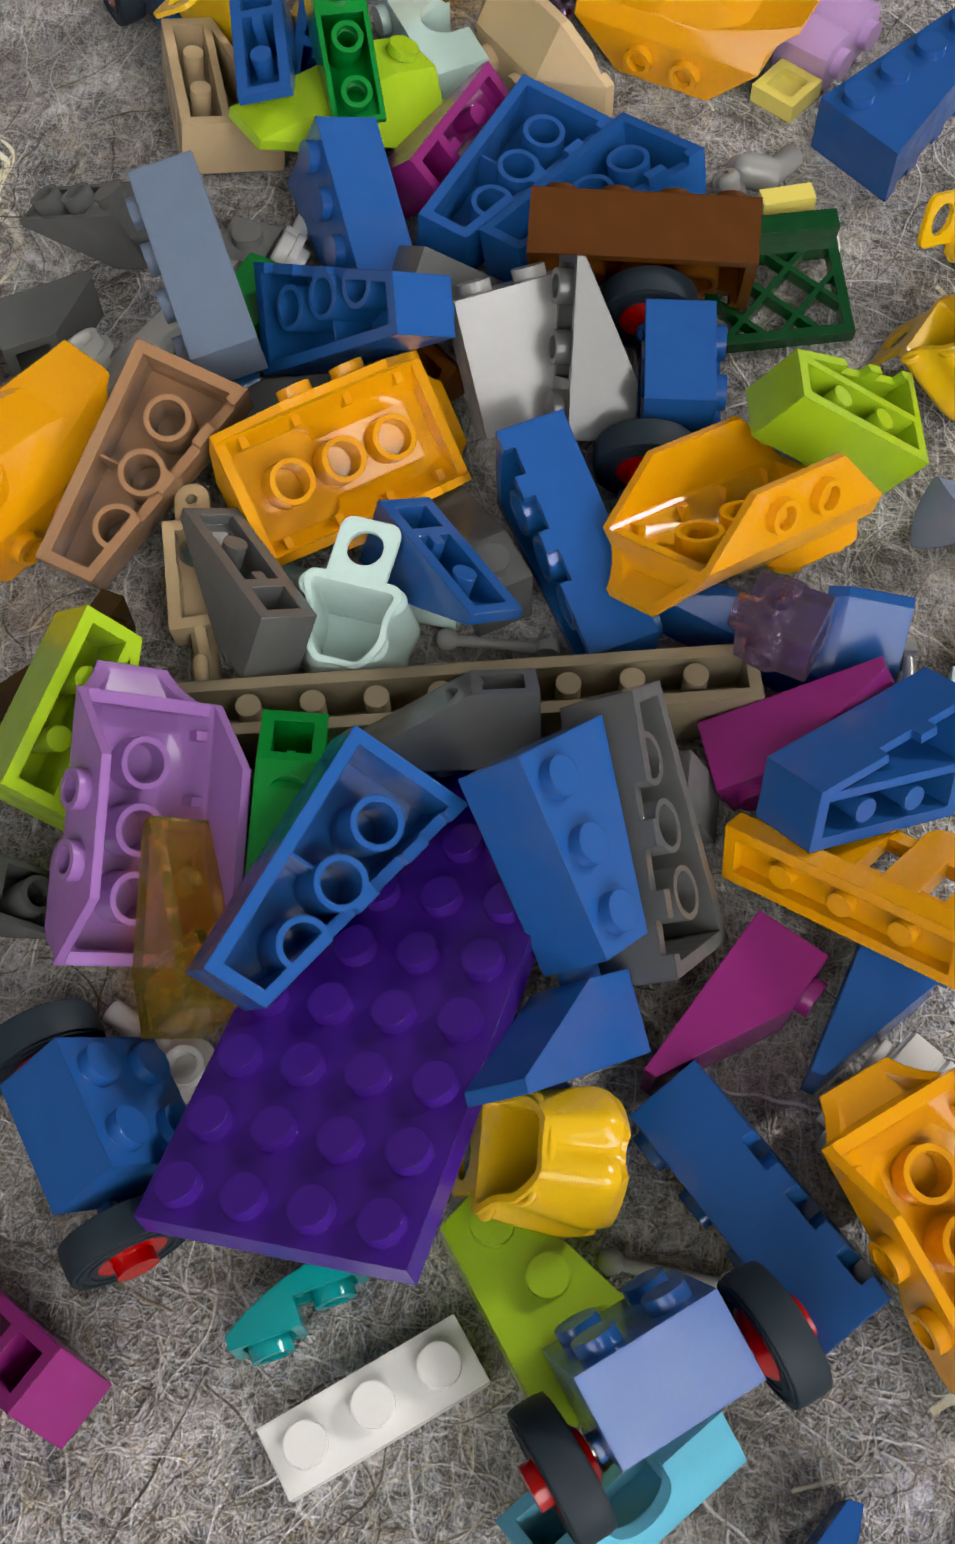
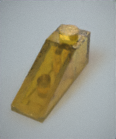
[132,815,239,1039]

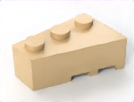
[161,17,285,175]

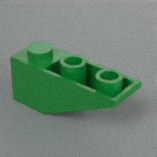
[304,0,387,123]
[245,709,329,876]

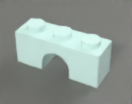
[372,0,489,101]

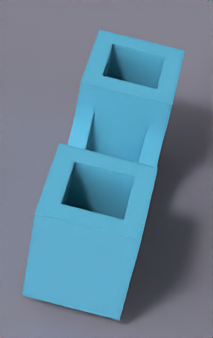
[495,1410,747,1544]

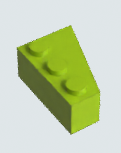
[746,348,929,494]
[0,604,143,832]
[440,1194,625,1429]

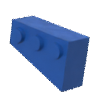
[756,667,955,853]
[458,714,648,977]

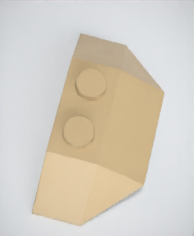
[476,0,615,118]

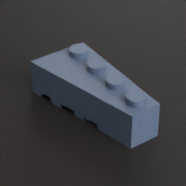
[125,150,268,381]

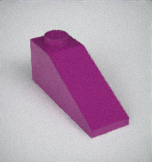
[388,61,510,219]
[697,656,895,811]
[639,910,829,1096]
[0,1287,112,1450]

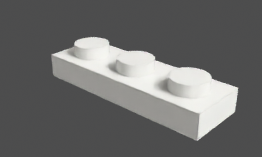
[256,1314,490,1503]

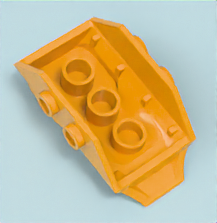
[574,0,821,101]
[0,339,110,582]
[209,350,472,566]
[603,416,883,617]
[819,1057,955,1395]

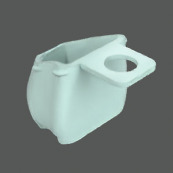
[298,516,420,673]

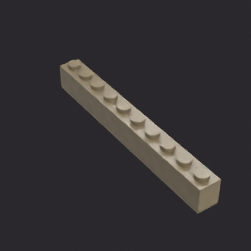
[176,642,765,769]

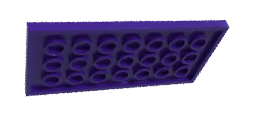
[134,770,536,1286]

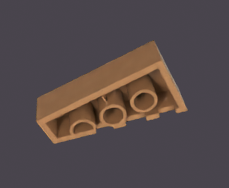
[35,338,254,591]

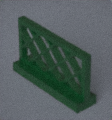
[636,208,856,363]

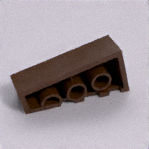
[526,182,763,310]

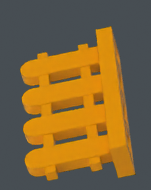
[722,812,955,990]

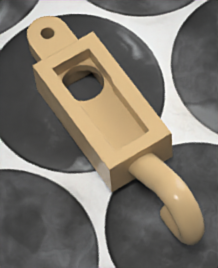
[162,484,223,681]

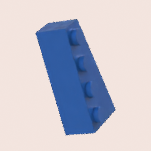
[811,7,955,202]
[416,74,613,269]
[479,112,707,282]
[287,116,412,271]
[253,262,455,377]
[495,409,663,655]
[185,725,469,1011]
[629,1060,894,1355]

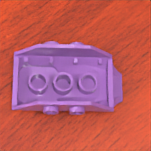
[45,660,253,968]

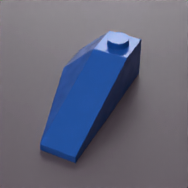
[659,585,916,693]

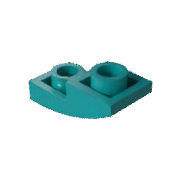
[225,1264,369,1366]

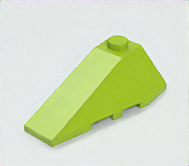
[228,35,443,153]

